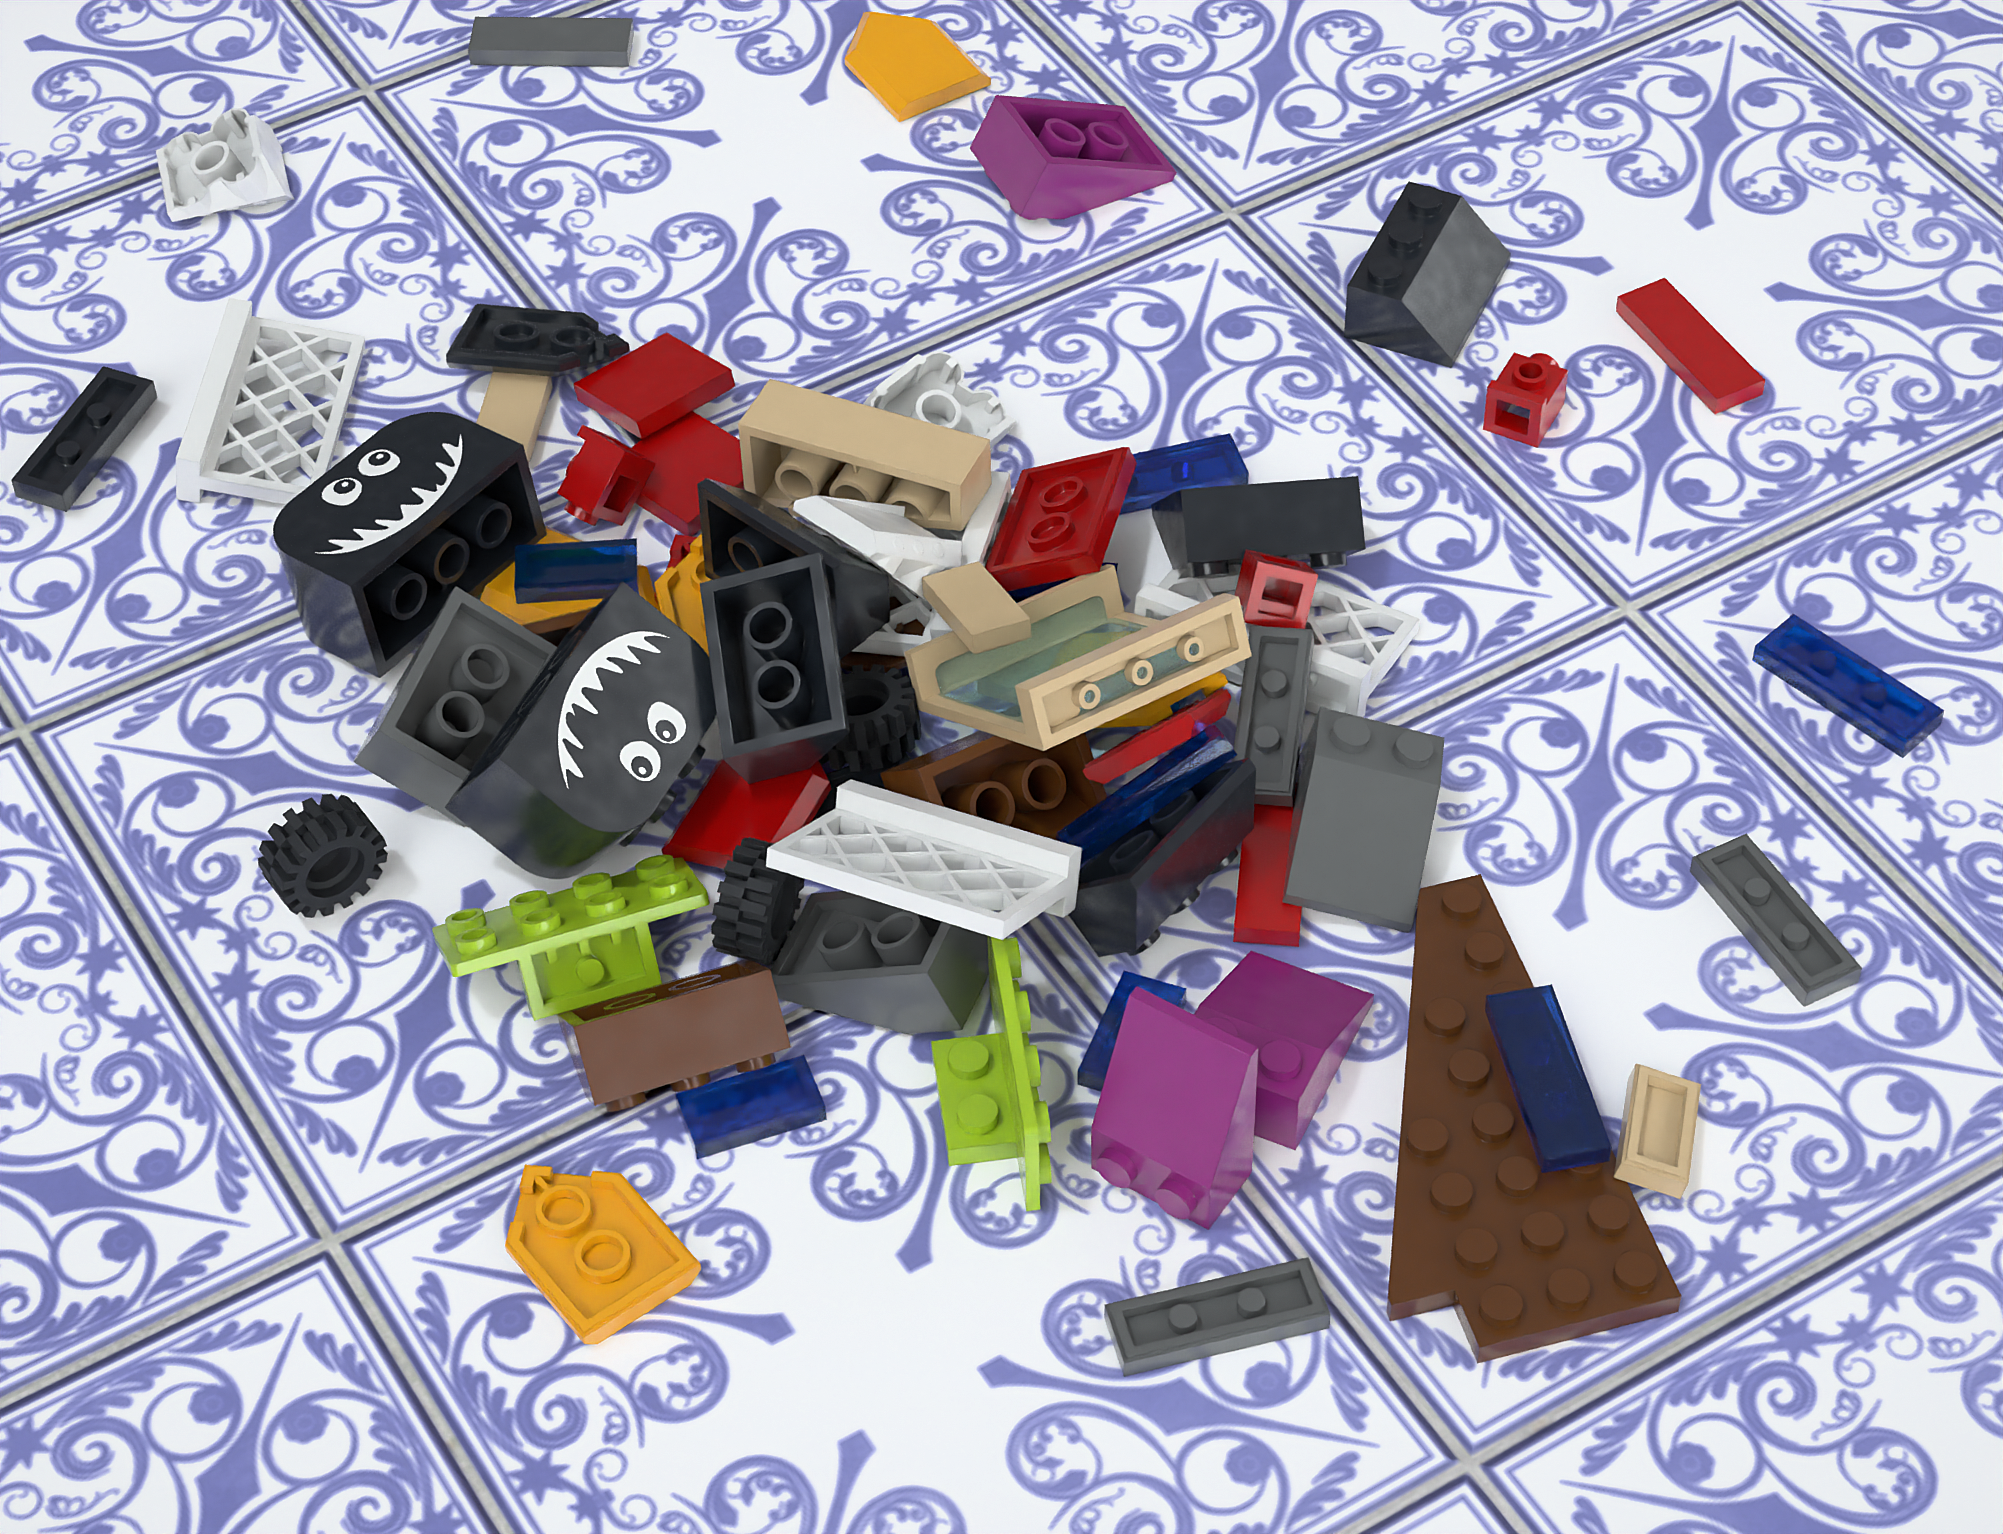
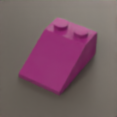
[969,95,1177,220]
[1194,951,1374,1151]
[1091,986,1258,1230]

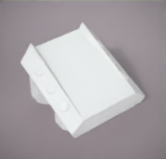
[156,108,294,222]
[863,351,1017,449]
[793,495,962,600]

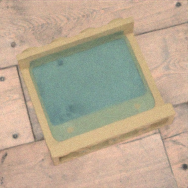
[904,564,1252,751]

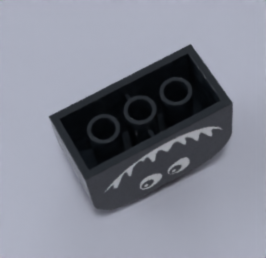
[273,412,547,678]
[444,581,717,879]

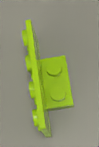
[432,855,710,1021]
[931,935,1052,1211]

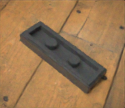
[468,16,634,67]
[1232,626,1314,807]
[1690,833,1862,1007]
[1104,1257,1330,1377]

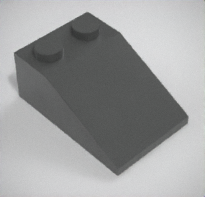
[353,587,557,827]
[1282,707,1444,933]
[770,891,1008,1034]

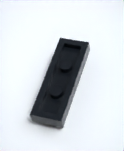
[11,366,158,512]

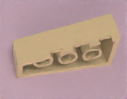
[738,379,992,531]

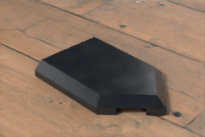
[446,304,630,377]

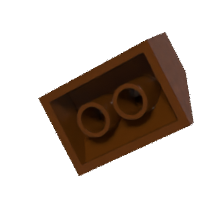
[880,713,1116,844]
[557,959,791,1112]

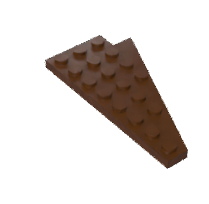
[1386,874,1681,1364]

